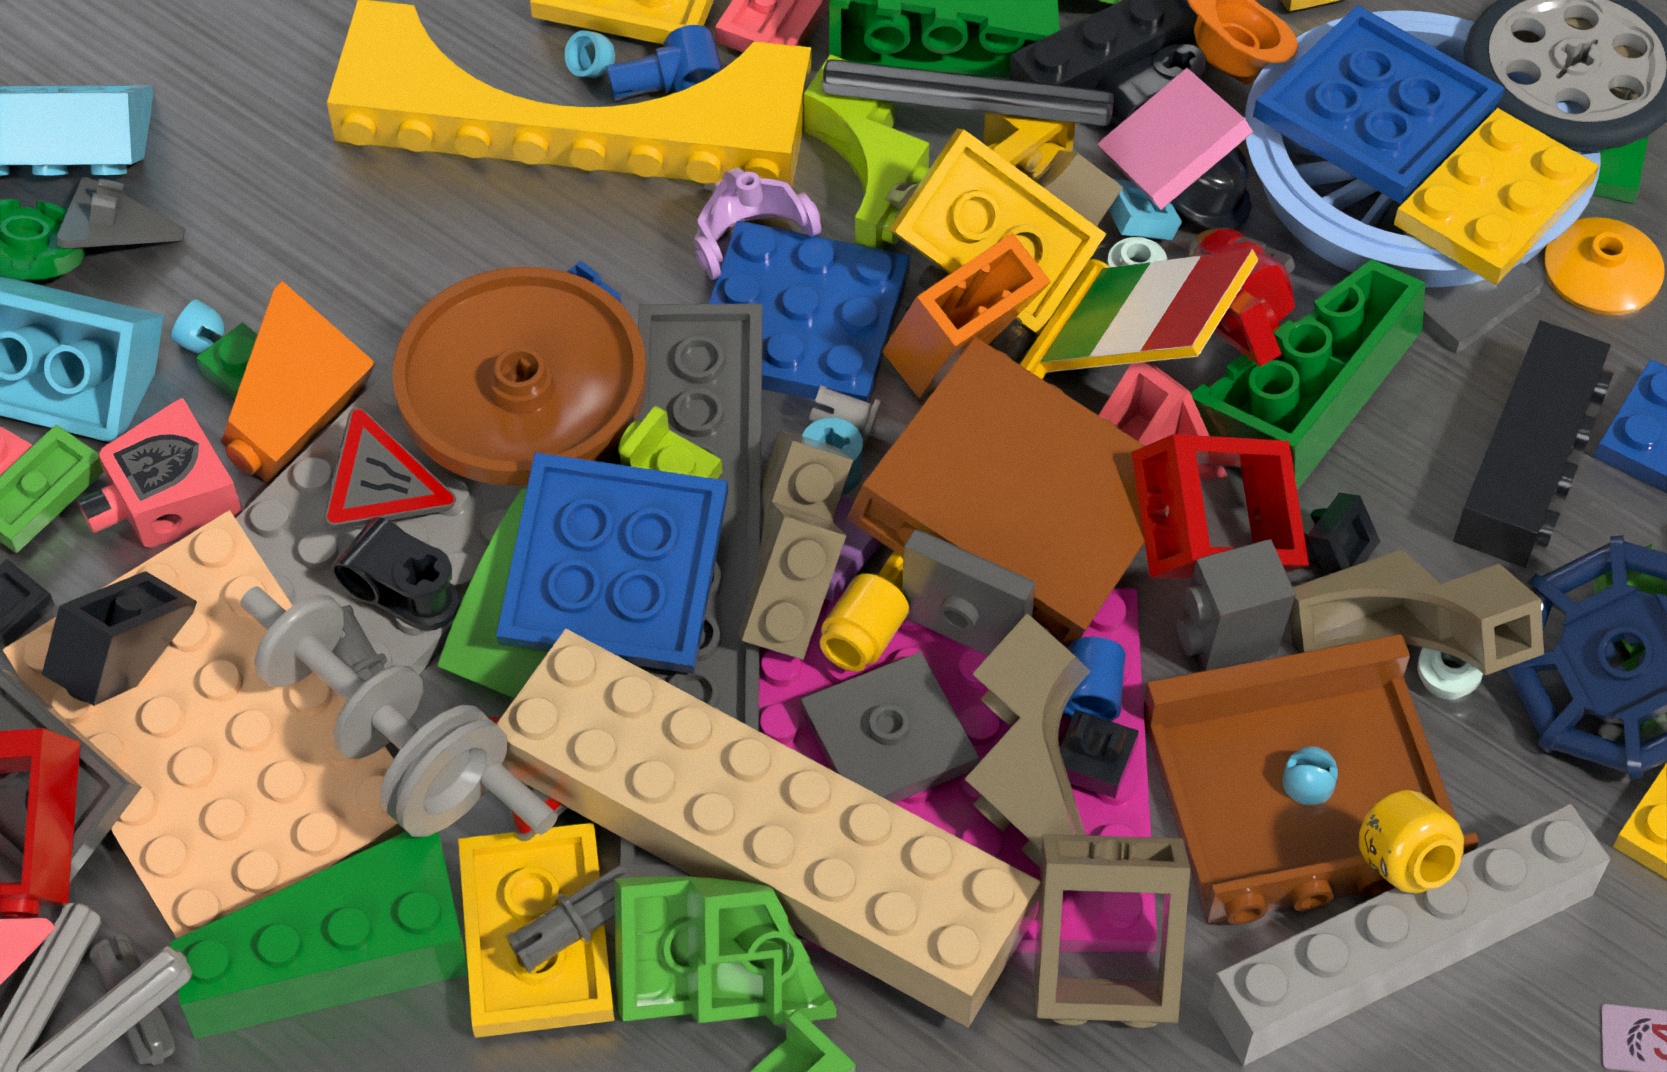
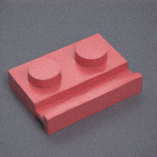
[715,0,829,52]

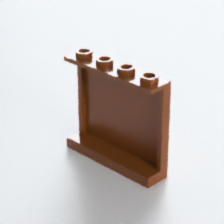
[847,337,1169,648]
[1143,634,1479,925]

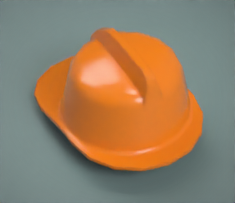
[1187,0,1299,84]

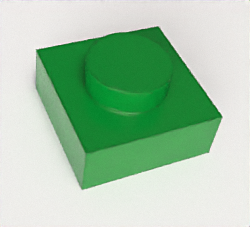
[196,322,258,402]

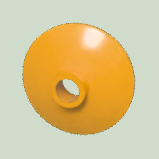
[1543,217,1665,316]

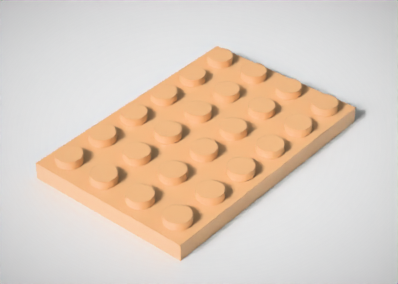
[3,510,406,939]

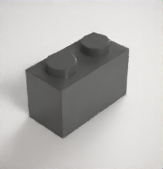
[1177,539,1296,672]

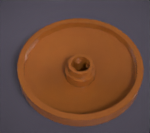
[393,266,647,486]

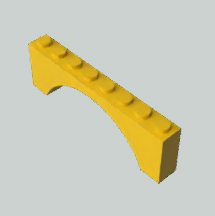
[327,0,811,188]

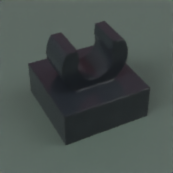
[1304,492,1380,576]
[1060,709,1139,799]

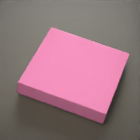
[1097,68,1253,210]

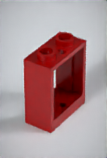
[1131,434,1309,579]
[0,728,81,918]

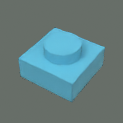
[1108,179,1182,240]

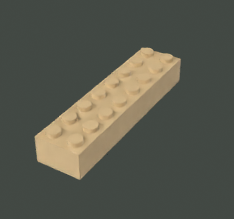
[497,629,1041,1028]

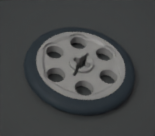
[1464,0,1667,151]

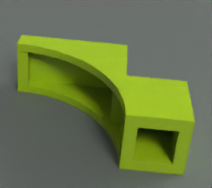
[804,54,930,250]

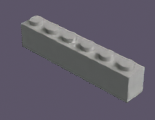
[1208,804,1611,1066]

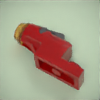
[1188,228,1295,367]

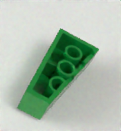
[829,0,1060,77]
[1191,259,1426,490]
[170,831,468,1040]

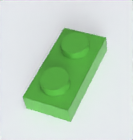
[0,424,104,553]

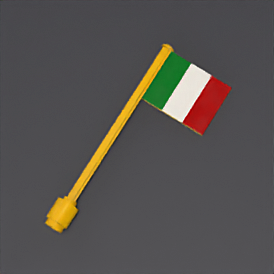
[820,249,1258,672]

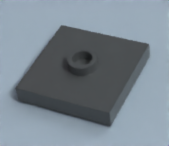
[902,529,1036,656]
[800,652,979,803]

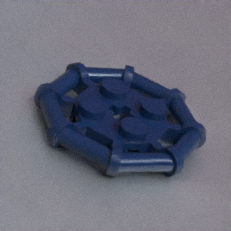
[1500,535,1667,779]

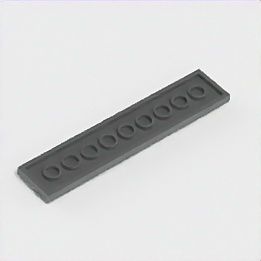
[620,304,763,877]

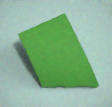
[437,487,548,699]
[614,876,836,1025]

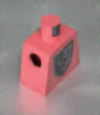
[77,398,242,548]

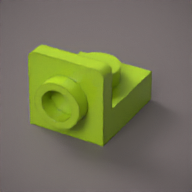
[618,406,723,479]

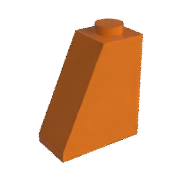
[882,233,1051,399]
[221,281,376,484]

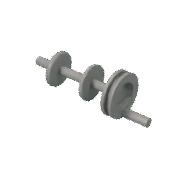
[240,586,558,837]

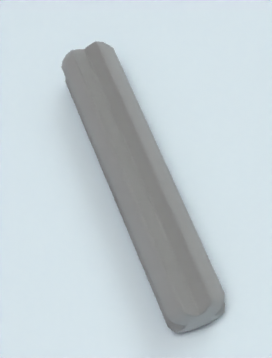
[0,903,101,1072]
[18,947,193,1072]

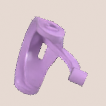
[693,167,821,280]

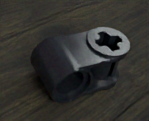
[1096,44,1206,127]
[331,517,460,630]

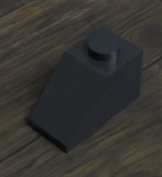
[42,571,197,706]

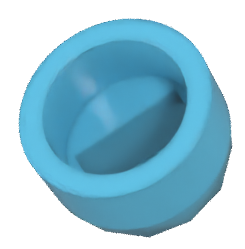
[565,30,615,78]
[171,299,225,354]
[1282,746,1338,805]

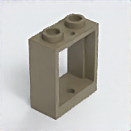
[1033,834,1190,1028]

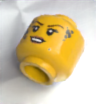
[1359,790,1464,894]

